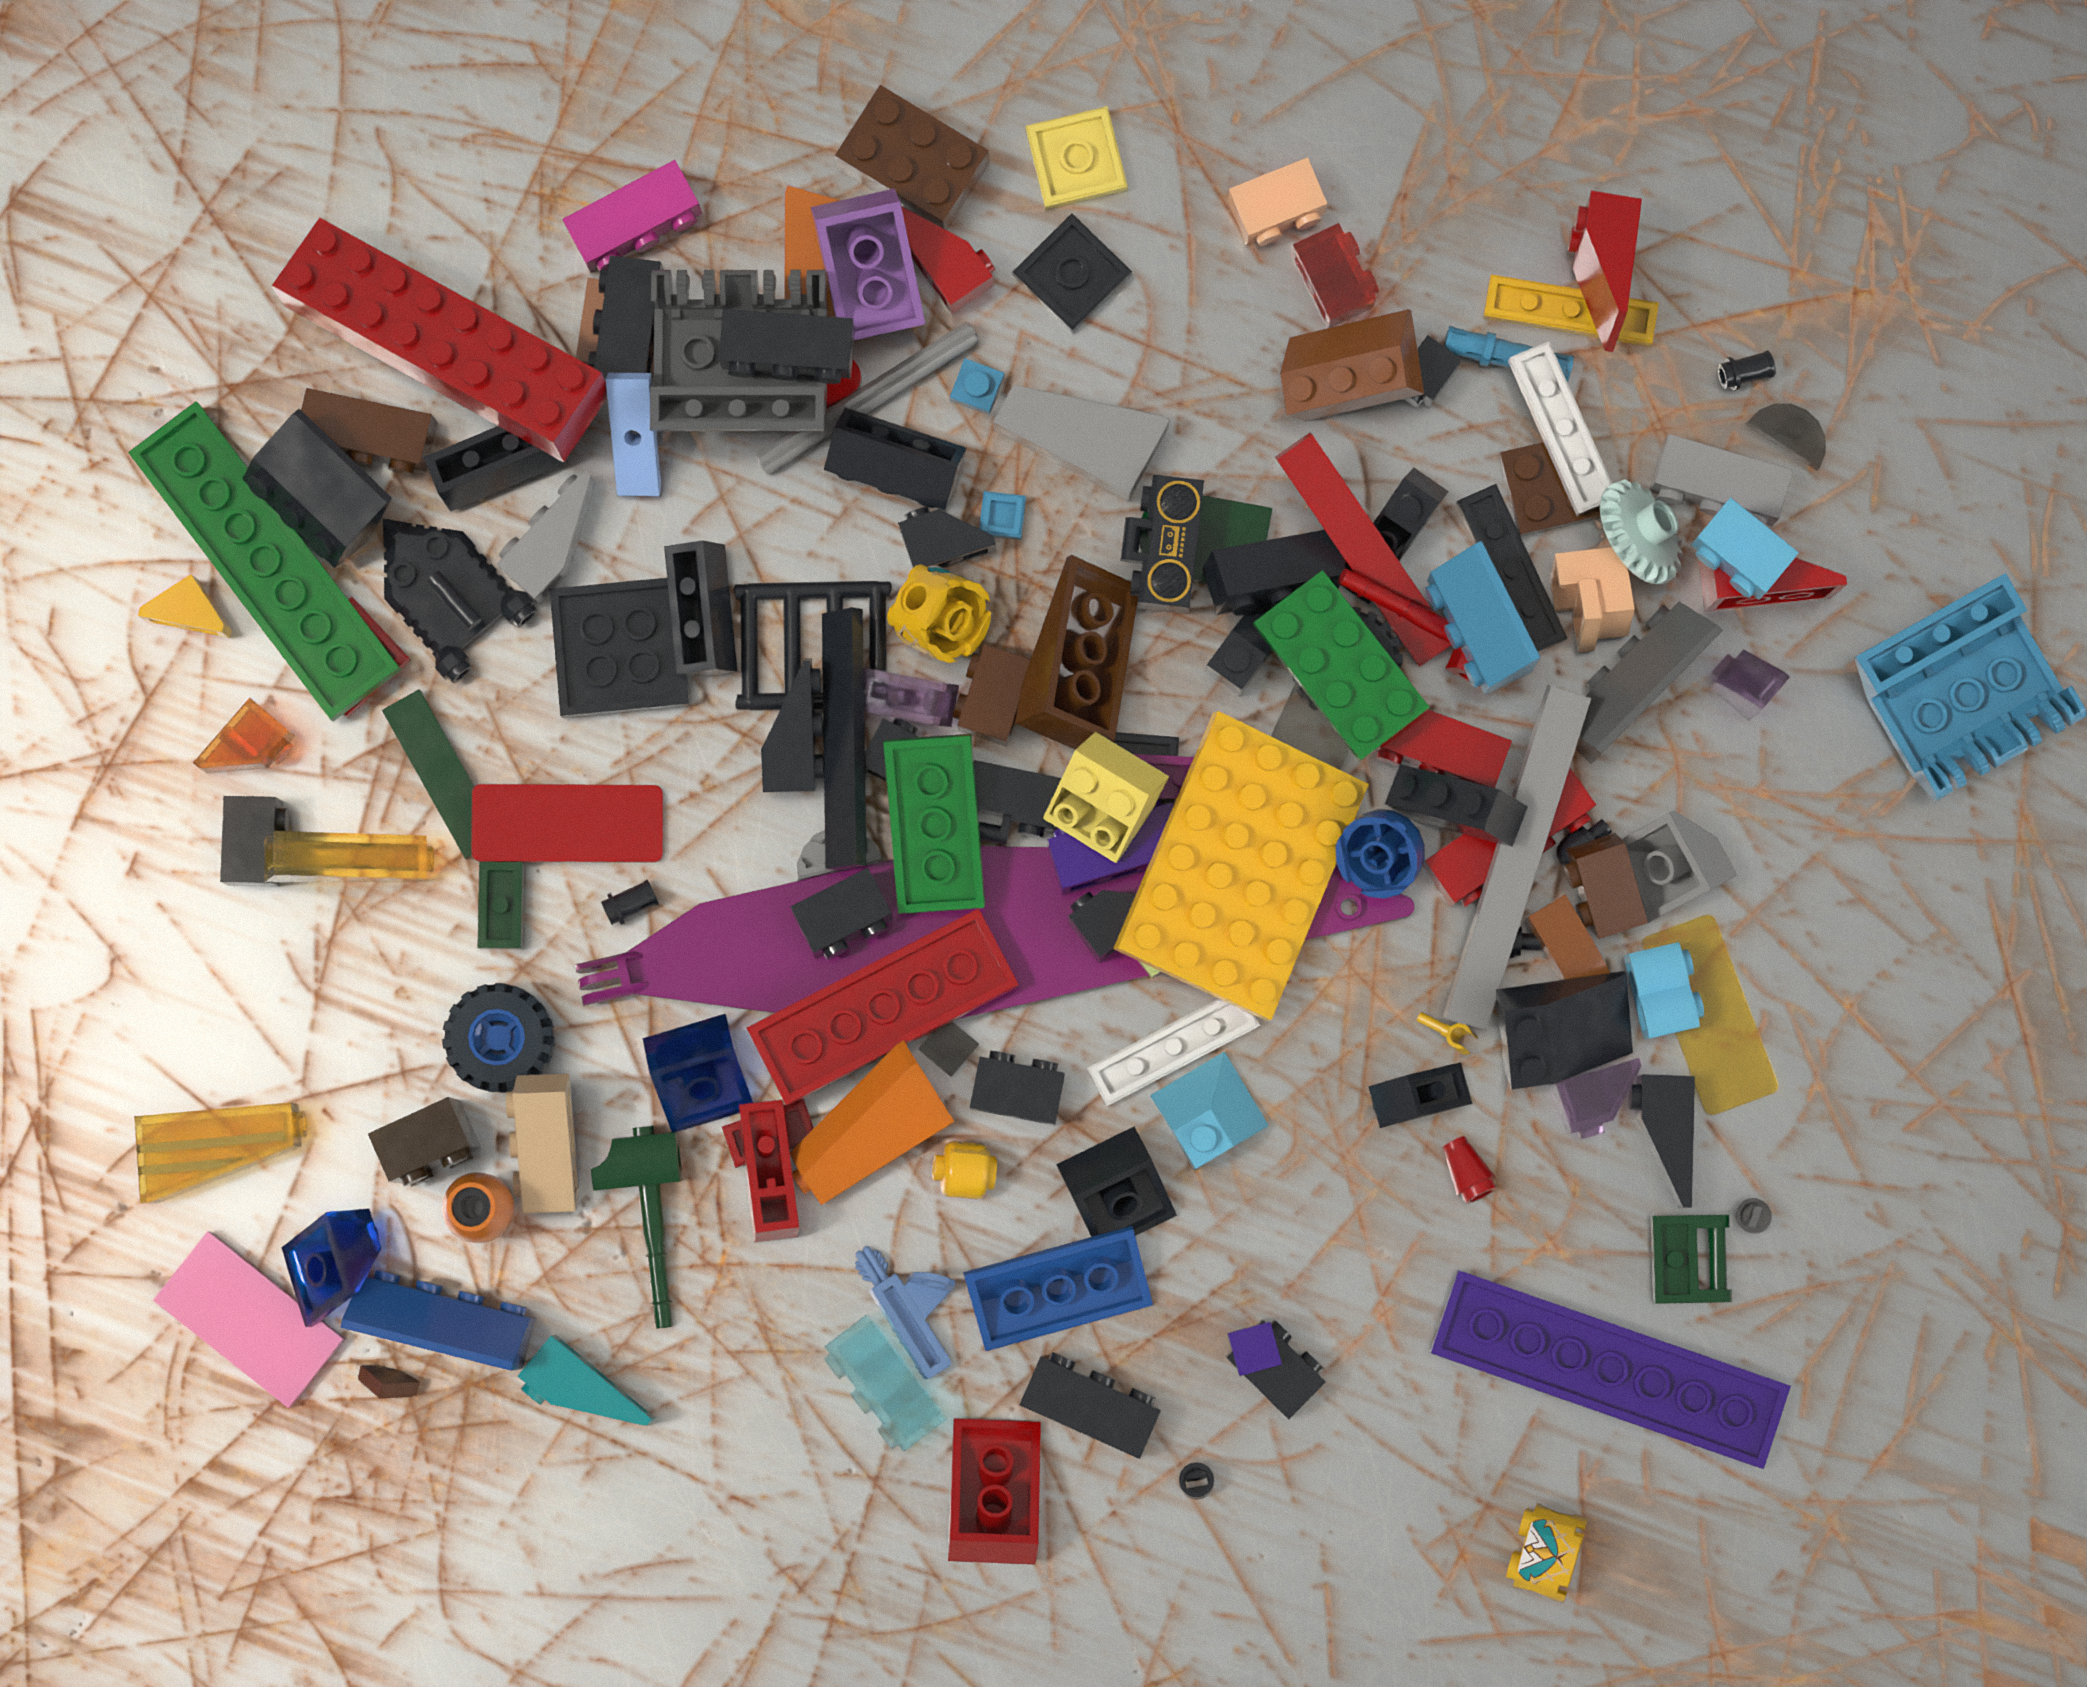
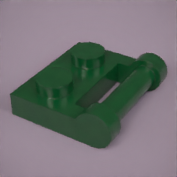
[1650,1215,1732,1304]

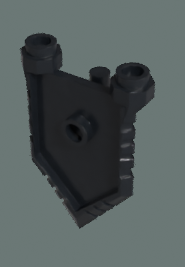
[383,518,537,683]

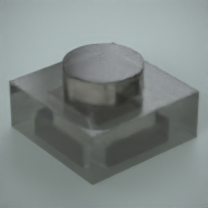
[918,1021,979,1078]

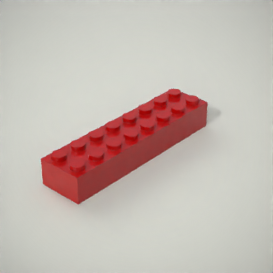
[272,217,607,462]

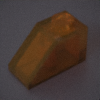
[193,697,296,773]

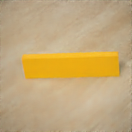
[1483,274,1659,347]

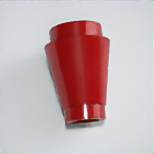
[1442,1136,1497,1204]

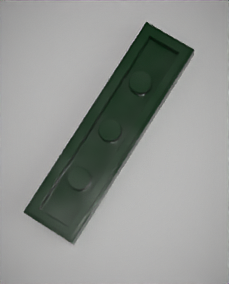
[382,689,474,860]

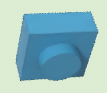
[949,358,1005,415]

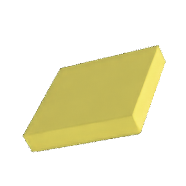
[1025,106,1128,210]

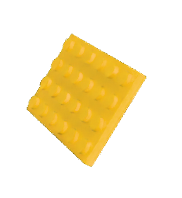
[1113,711,1369,1021]

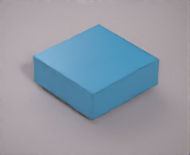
[979,491,1026,540]

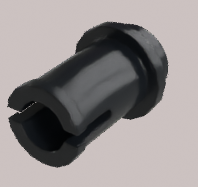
[1718,350,1776,391]
[601,879,659,925]

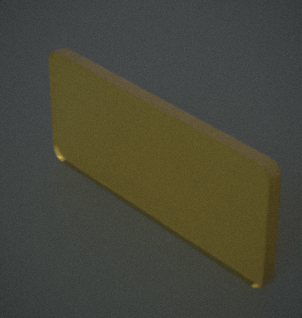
[1641,915,1778,1115]

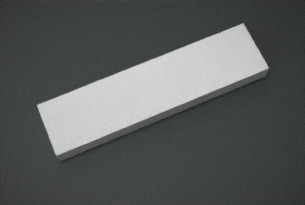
[1508,341,1612,516]
[1087,999,1260,1106]

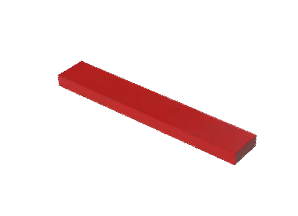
[1275,432,1451,667]

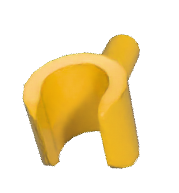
[1416,1012,1478,1055]

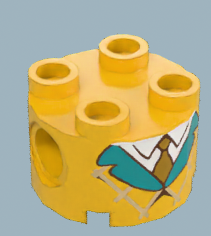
[887,564,991,663]
[1506,1503,1588,1604]

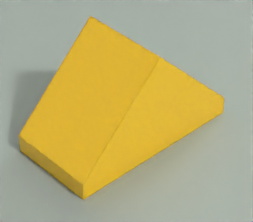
[138,574,232,638]

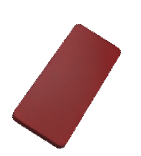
[472,784,663,863]

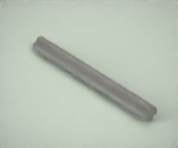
[756,322,979,474]

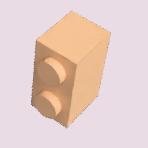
[1227,157,1327,246]

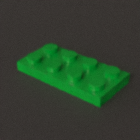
[1253,570,1430,762]
[883,733,986,914]

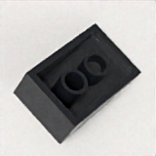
[1496,971,1633,1090]

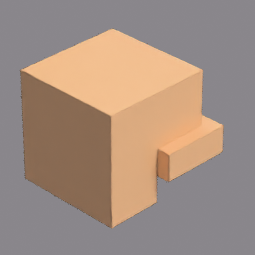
[1550,547,1635,653]

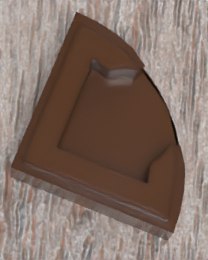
[358,1365,420,1399]

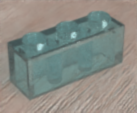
[824,1314,947,1452]

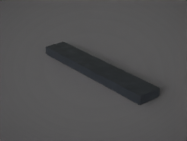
[822,607,867,870]

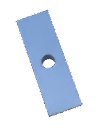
[606,373,662,496]

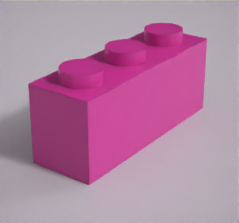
[562,159,703,273]

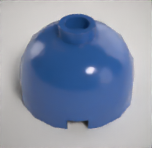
[1336,809,1425,899]

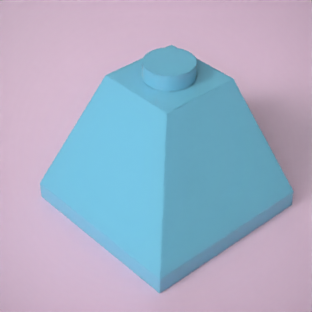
[1150,1051,1269,1170]

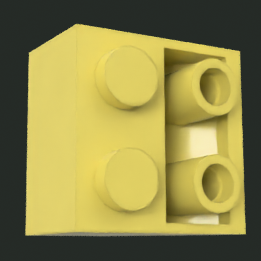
[1043,732,1169,863]

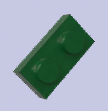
[477,862,524,950]

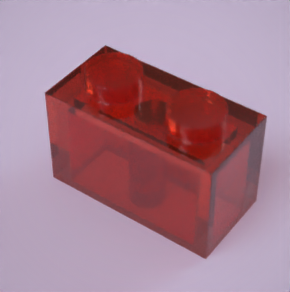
[1291,223,1379,328]

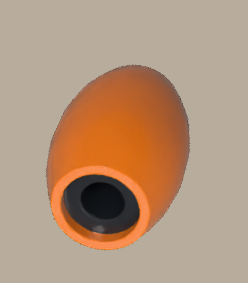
[442,1172,515,1243]

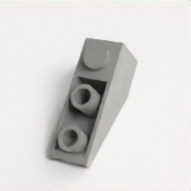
[497,470,596,605]

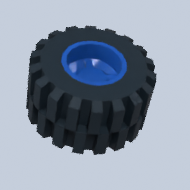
[442,983,555,1093]

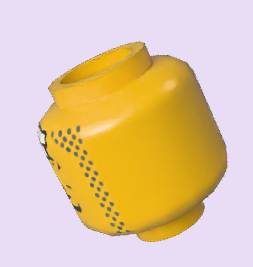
[932,1141,997,1199]

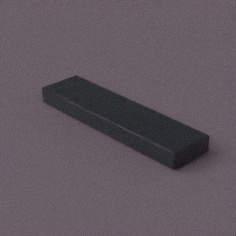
[1456,484,1567,653]

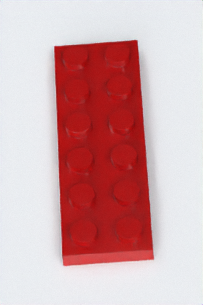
[746,908,1019,1107]

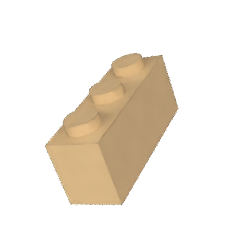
[506,1074,579,1213]

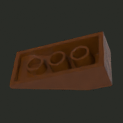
[1015,555,1138,750]

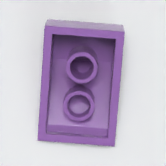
[811,189,926,340]

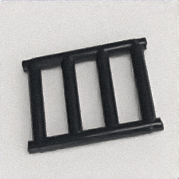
[734,581,894,710]

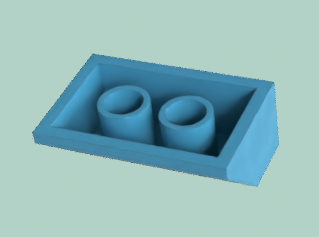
[1425,541,1541,695]

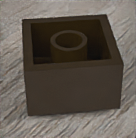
[368,1097,481,1188]

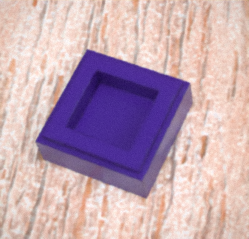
[1227,1321,1282,1376]

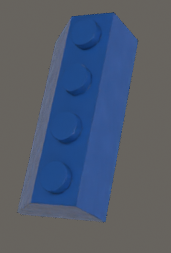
[340,1269,536,1371]

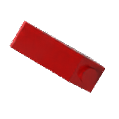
[901,206,995,314]
[739,1099,799,1243]

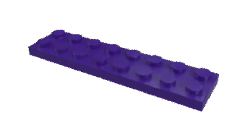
[1429,1270,1791,1469]

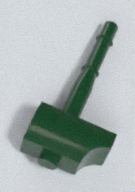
[591,1125,683,1329]

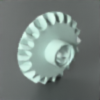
[1600,479,1684,585]

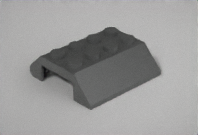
[650,270,828,431]

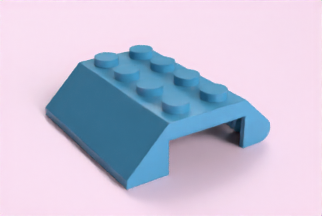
[1854,573,2087,801]

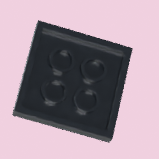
[549,578,690,718]

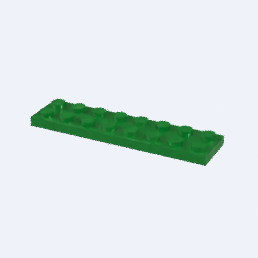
[128,401,402,722]

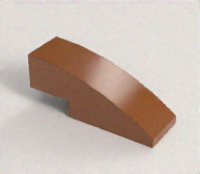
[1525,894,1611,980]

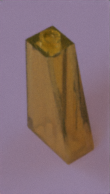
[264,831,434,882]
[134,1102,307,1204]

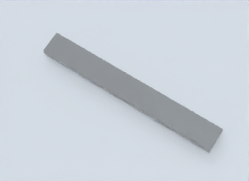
[1442,685,1591,1031]

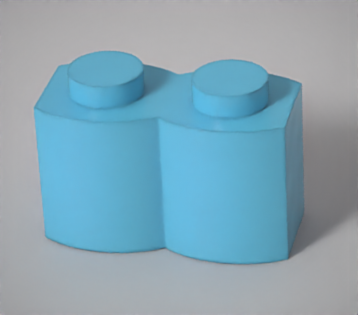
[1624,942,1704,1040]

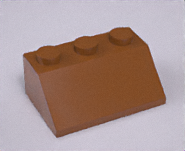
[1280,309,1424,421]

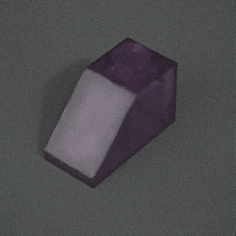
[1709,649,1790,721]
[864,667,959,727]
[1551,1058,1642,1140]

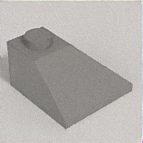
[1622,810,1738,923]

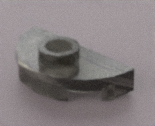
[1745,404,1826,471]

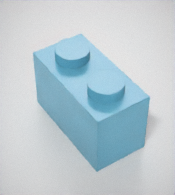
[1691,497,1799,600]

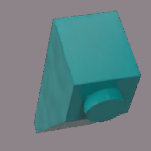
[517,1335,656,1426]

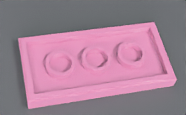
[153,1231,346,1408]

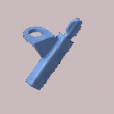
[855,1246,955,1380]

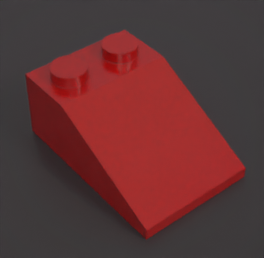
[1567,190,1642,352]
[1698,557,1847,612]
[948,1418,1041,1565]

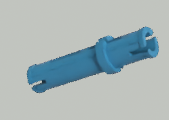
[1444,326,1574,382]

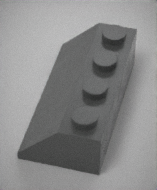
[1576,601,1723,764]

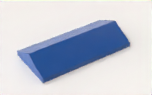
[963,1226,1153,1351]

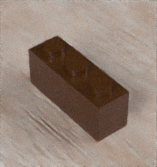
[301,388,438,475]

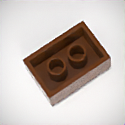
[835,85,990,230]

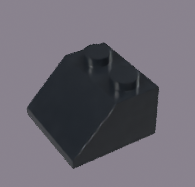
[1056,1126,1177,1237]

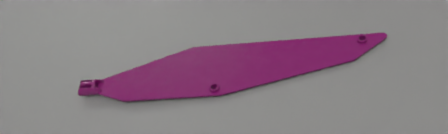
[574,846,1414,1020]

